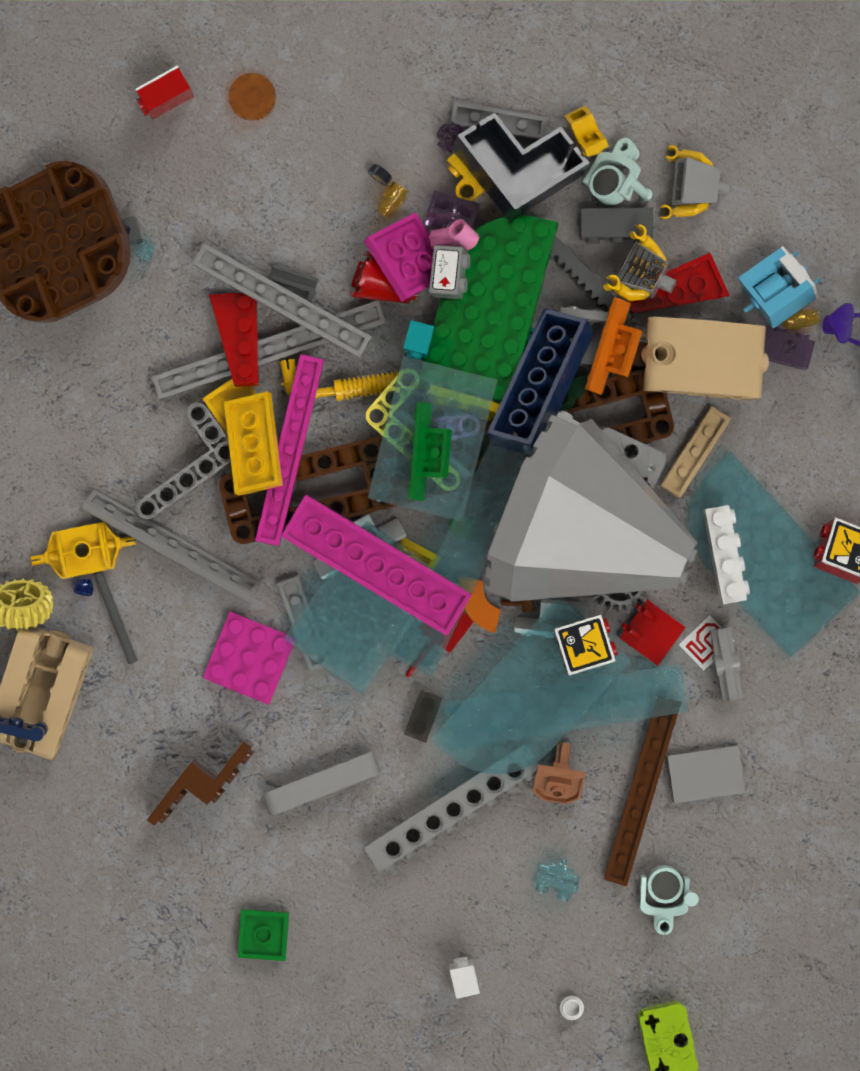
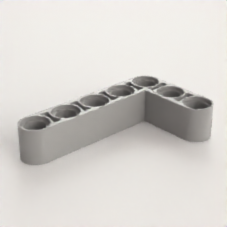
[136,403,231,520]

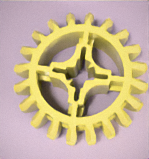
[0,578,53,631]

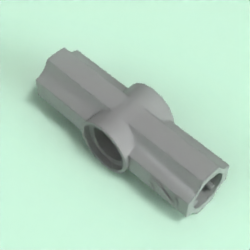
[710,627,743,701]

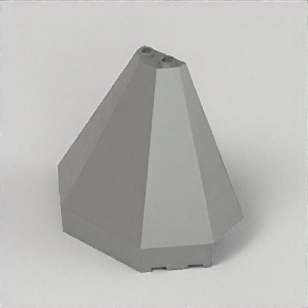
[485,415,698,601]

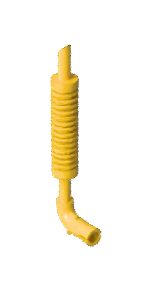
[280,359,421,401]

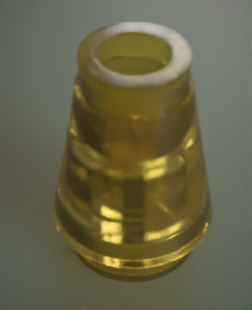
[377,181,409,218]
[783,309,820,332]

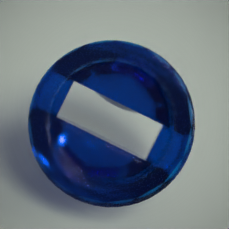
[73,578,94,596]

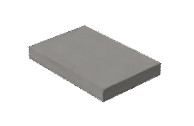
[667,745,746,803]

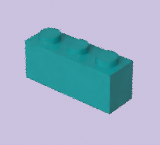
[403,320,434,363]

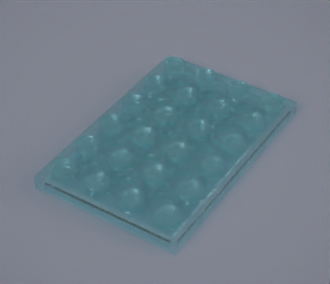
[368,356,497,522]
[284,521,445,694]

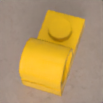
[447,153,485,205]

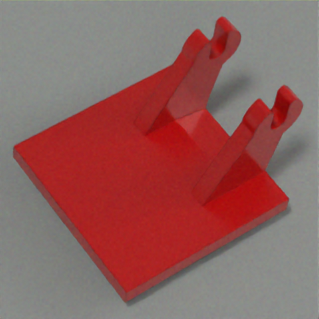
[619,599,686,666]

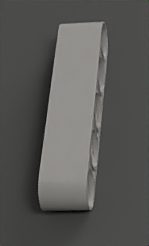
[262,751,380,816]

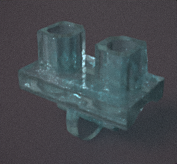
[535,859,580,901]

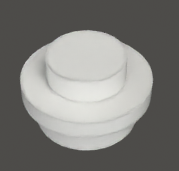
[560,996,584,1020]

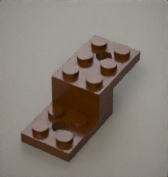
[147,739,254,826]

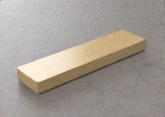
[660,406,731,499]

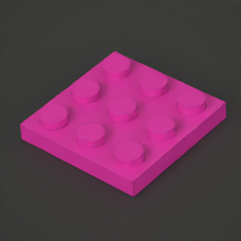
[363,212,434,302]
[203,611,297,705]

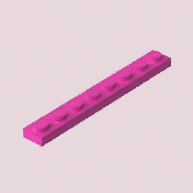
[255,354,324,547]

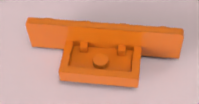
[585,297,643,395]

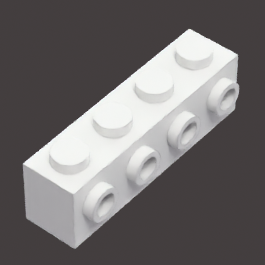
[702,505,750,605]

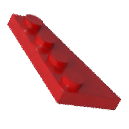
[626,253,730,314]
[209,293,259,387]

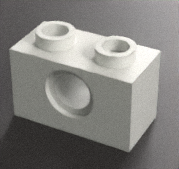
[449,957,480,999]

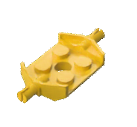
[31,522,136,579]

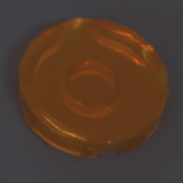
[228,73,276,121]

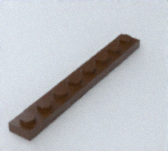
[604,695,681,886]

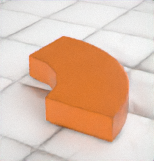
[459,576,501,633]

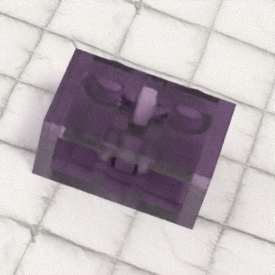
[426,191,480,230]
[764,327,815,371]

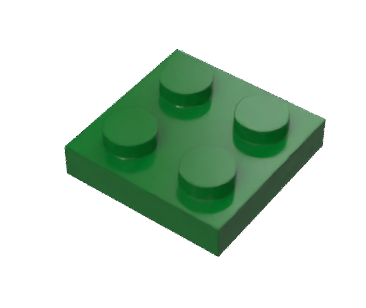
[238,909,290,961]

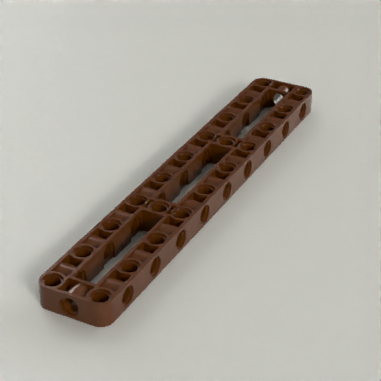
[219,369,674,544]

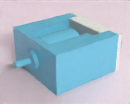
[738,246,821,329]

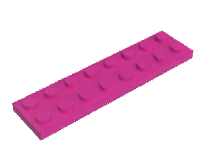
[281,494,472,636]

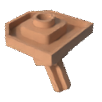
[533,742,586,804]

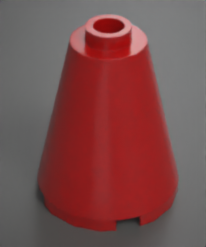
[350,251,418,304]

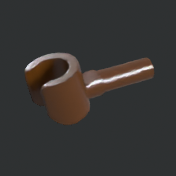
[501,600,536,613]

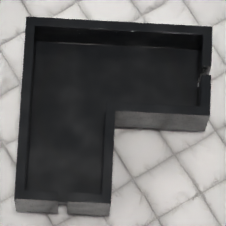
[452,112,590,222]

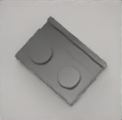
[268,264,319,303]

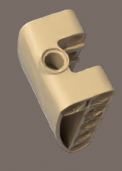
[641,317,769,400]
[0,626,94,761]

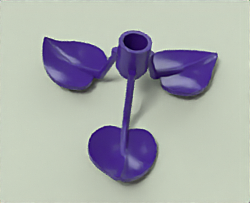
[822,303,860,347]

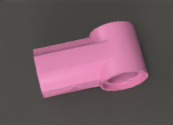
[429,219,479,251]

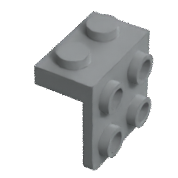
[560,306,609,367]

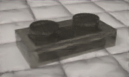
[404,689,443,743]

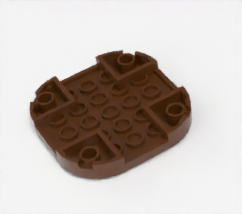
[0,161,130,323]

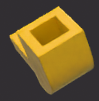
[564,105,609,157]

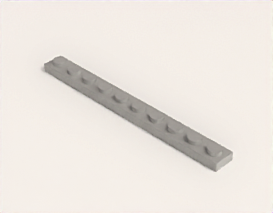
[152,300,386,400]

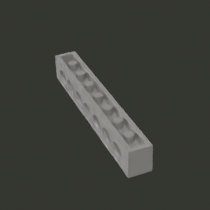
[363,743,538,872]

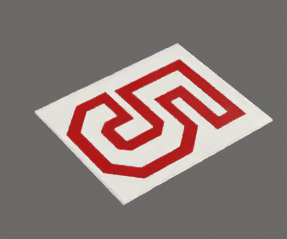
[679,615,734,671]

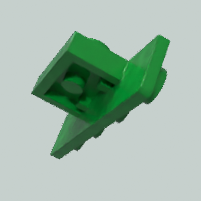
[408,402,452,501]

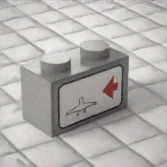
[429,245,470,299]

